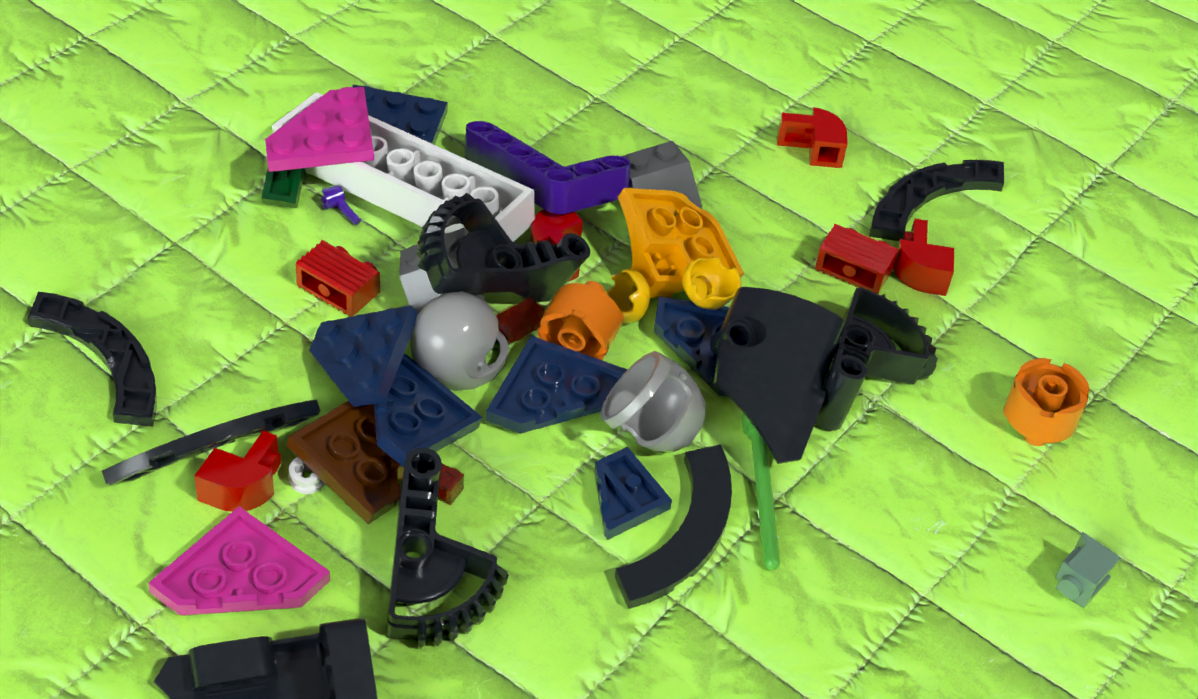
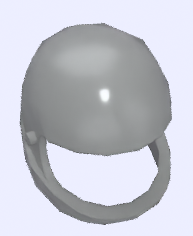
[410,291,509,391]
[600,351,706,452]

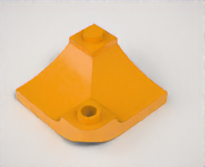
[617,188,744,298]

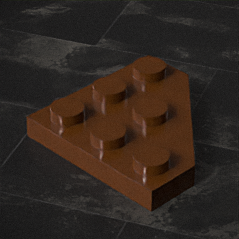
[286,400,400,524]

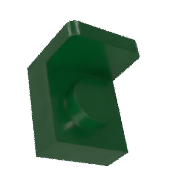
[261,168,307,208]

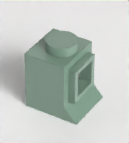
[1055,531,1121,608]

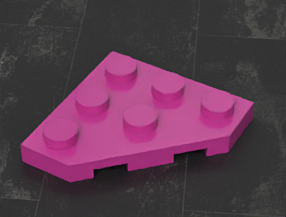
[265,87,374,172]
[148,506,330,615]

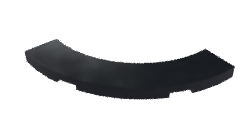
[869,160,1004,241]
[28,291,157,427]
[102,399,321,485]
[615,444,732,609]

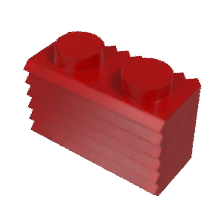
[815,223,899,294]
[296,240,380,317]

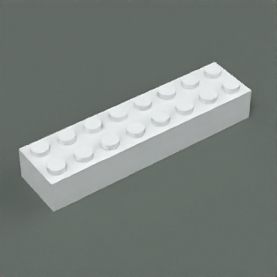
[272,92,535,242]

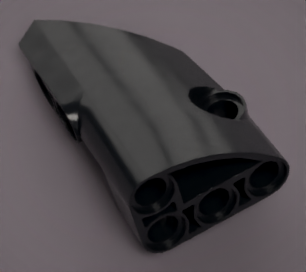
[710,287,846,464]
[153,617,378,699]

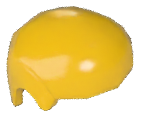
[682,257,742,310]
[605,269,650,324]

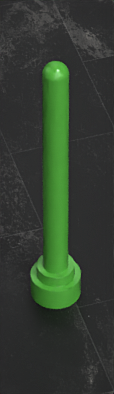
[742,413,780,570]

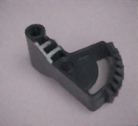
[416,193,590,301]
[815,287,938,431]
[386,447,509,649]

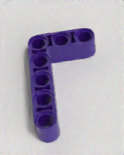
[465,121,631,214]

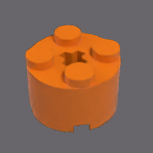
[538,281,624,360]
[1003,358,1089,446]

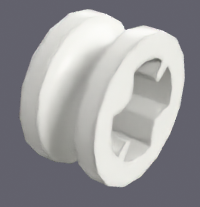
[289,457,324,494]

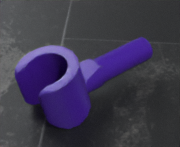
[321,186,361,225]

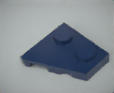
[594,447,672,540]

